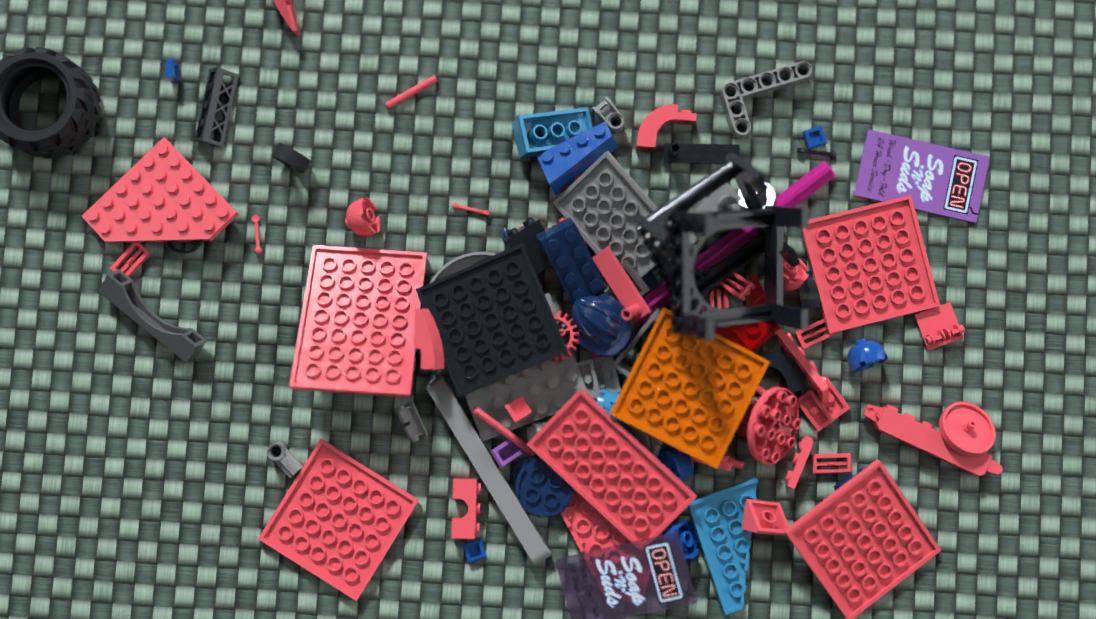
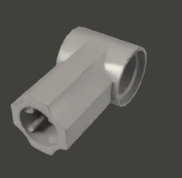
[267,442,303,478]

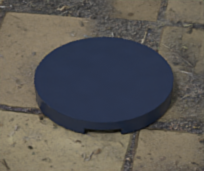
[515,458,574,517]

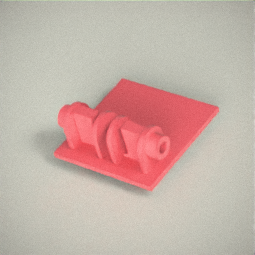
[914,302,965,351]

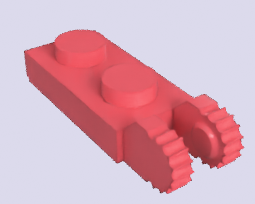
[784,436,813,489]

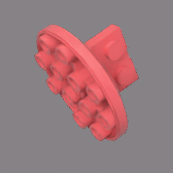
[737,387,801,465]

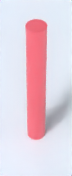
[385,75,438,109]

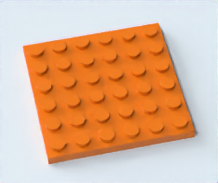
[609,307,770,469]

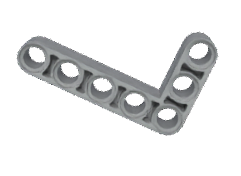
[720,61,812,139]

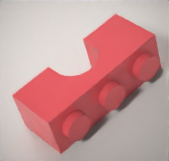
[451,478,481,539]

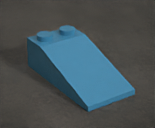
[512,107,593,159]

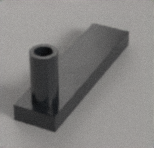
[663,142,740,164]

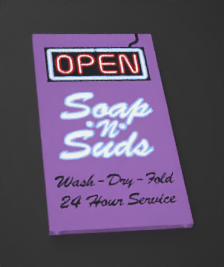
[853,129,990,223]

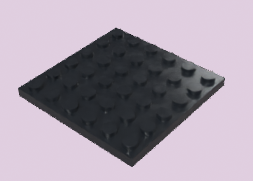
[416,243,568,398]

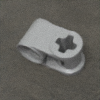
[591,96,624,134]

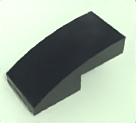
[796,271,821,309]

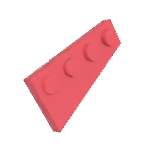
[775,328,830,404]

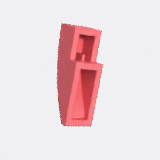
[414,309,444,370]

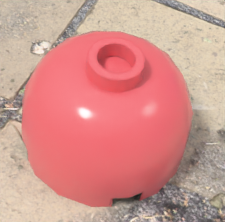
[345,197,381,236]
[783,258,808,291]

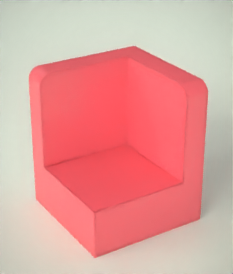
[505,396,532,423]

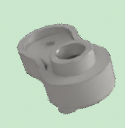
[716,195,749,211]

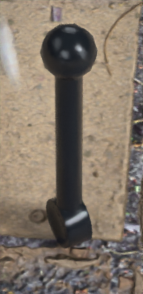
[797,148,836,158]

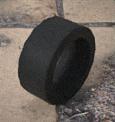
[272,143,311,174]

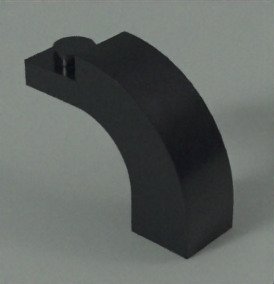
[756,351,808,392]

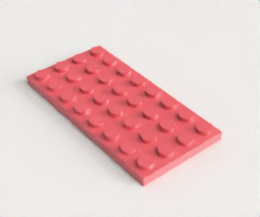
[527,388,696,551]

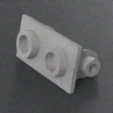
[396,400,428,443]

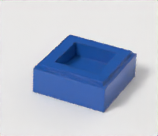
[166,59,179,82]
[802,126,827,150]
[462,538,487,563]

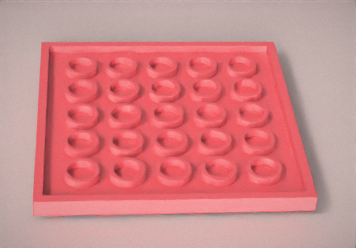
[801,195,940,334]
[258,439,419,601]
[784,459,941,619]

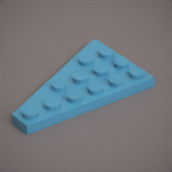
[687,477,758,615]

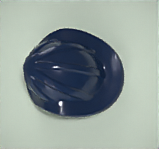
[571,293,634,357]

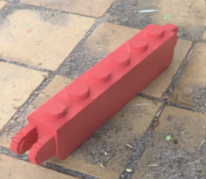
[862,404,1003,476]

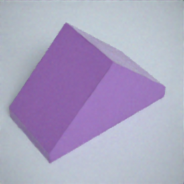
[490,434,525,467]

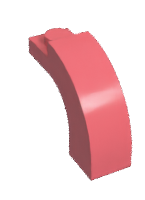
[635,104,697,151]

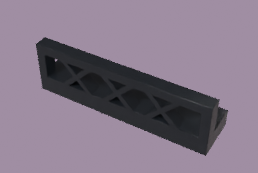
[194,67,238,147]

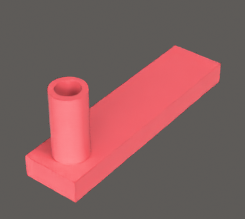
[592,247,652,323]

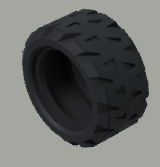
[0,47,101,159]

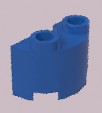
[658,445,694,482]

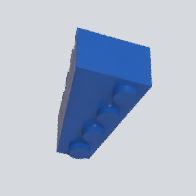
[536,122,618,195]

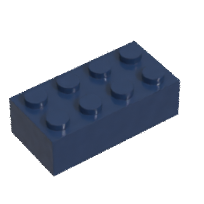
[536,217,607,306]

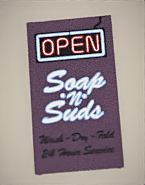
[555,532,697,619]

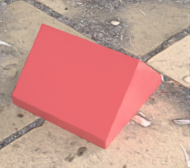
[742,499,789,536]

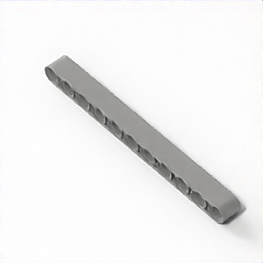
[425,375,552,565]

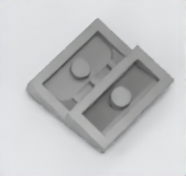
[577,356,622,398]

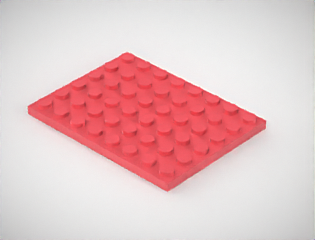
[289,245,427,397]

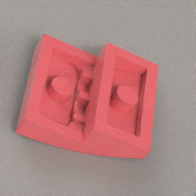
[797,377,850,432]

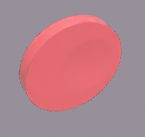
[939,402,996,456]

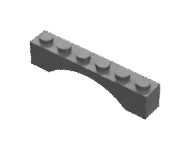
[98,269,207,363]

